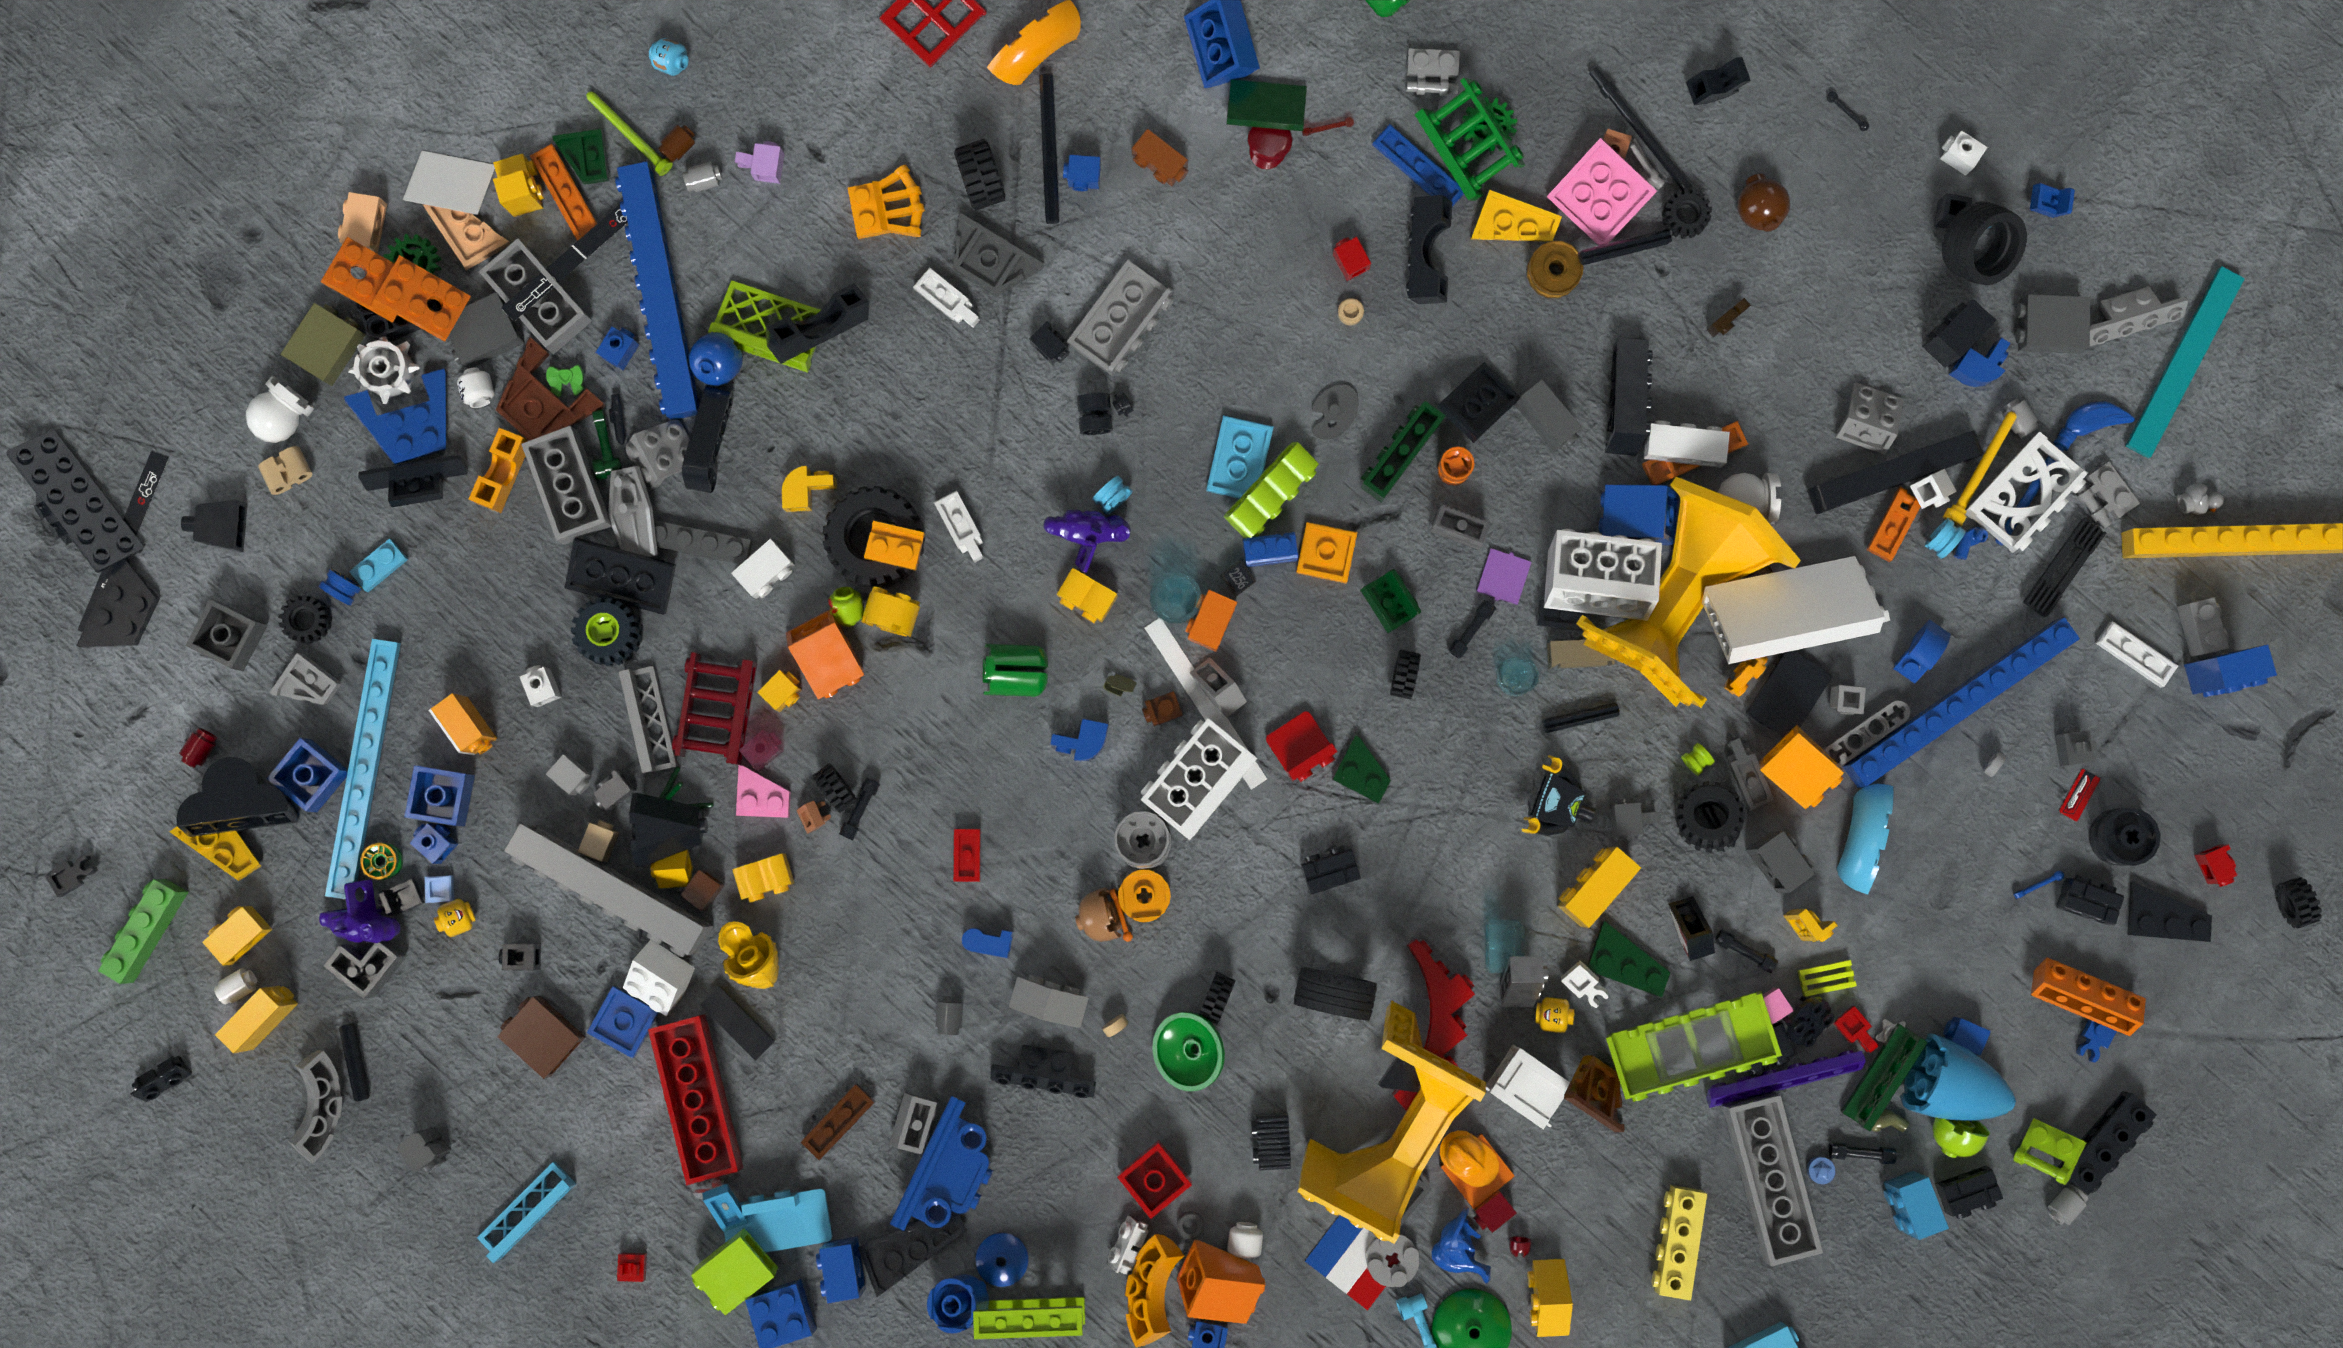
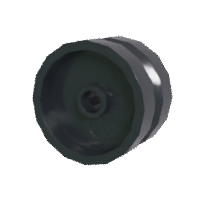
[2089,808,2161,866]

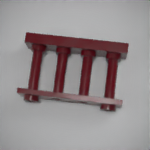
[672,652,757,765]

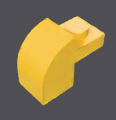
[782,466,837,512]

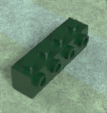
[1360,401,1445,503]

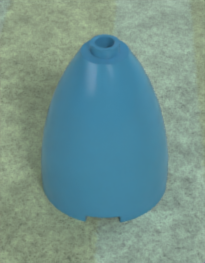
[1900,1033,2016,1121]

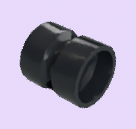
[1077,393,1113,435]

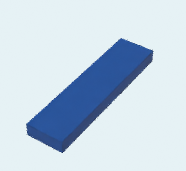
[1372,124,1464,207]

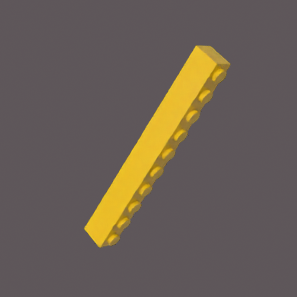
[2121,523,2343,558]

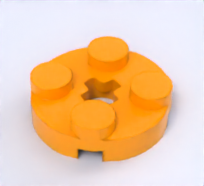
[1724,656,1769,697]
[1118,870,1171,922]

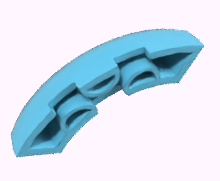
[1836,784,1894,894]

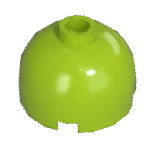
[1933,1118,1990,1158]

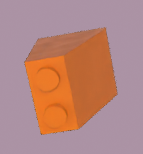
[786,610,864,699]
[1177,1240,1265,1324]

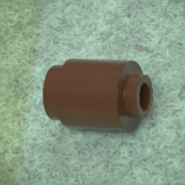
[657,125,696,163]

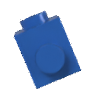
[2030,183,2075,218]

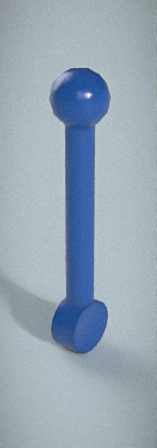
[2013,870,2065,899]

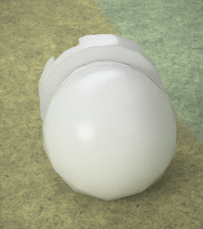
[246,375,315,443]
[1717,473,1781,525]

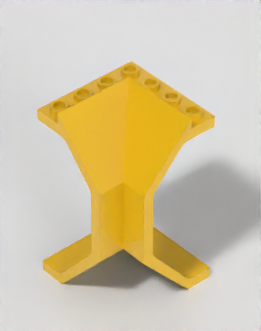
[1576,477,1801,708]
[1297,1000,1486,1244]

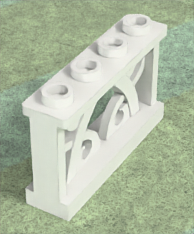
[1966,431,2088,553]

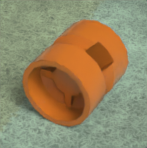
[1437,447,1475,486]

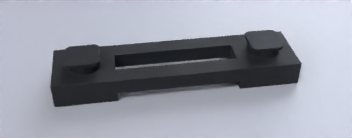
[2023,518,2106,617]

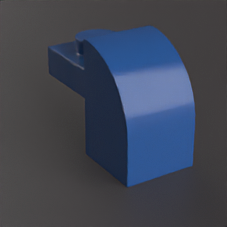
[1949,338,2010,387]
[1893,619,1951,683]
[1050,719,1109,761]

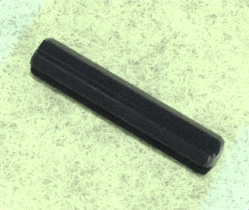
[1543,703,1620,733]
[339,1023,370,1102]

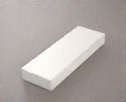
[2096,621,2178,688]

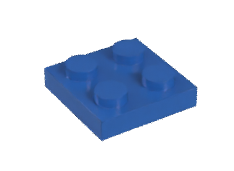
[587,986,660,1058]

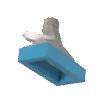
[693,1176,748,1232]

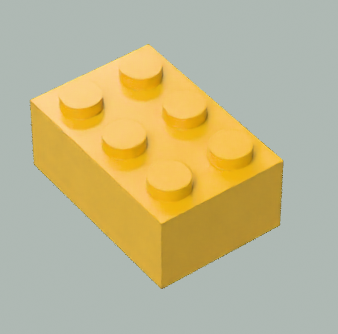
[1557,847,1641,928]

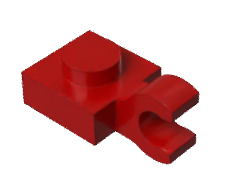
[1833,1006,1878,1053]

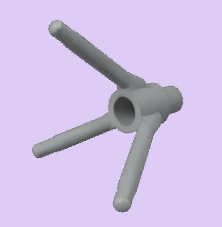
[1630,139,1665,189]

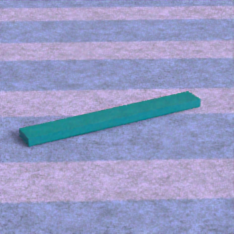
[2125,266,2245,458]

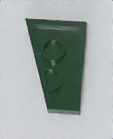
[1587,921,1671,997]

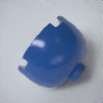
[689,332,743,386]

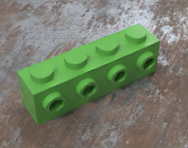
[98,879,188,984]

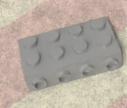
[1067,260,1174,376]

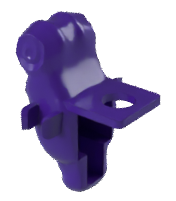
[1043,510,1131,573]
[319,880,400,943]

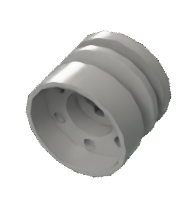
[1114,811,1171,870]

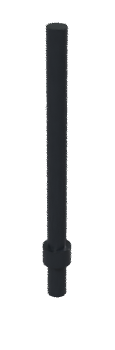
[1589,67,1692,191]

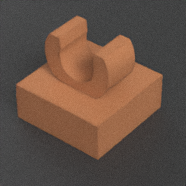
[796,800,831,834]

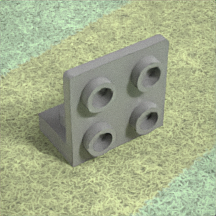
[1836,383,1903,455]

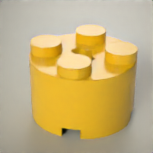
[861,586,920,637]

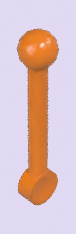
[1110,888,1133,942]

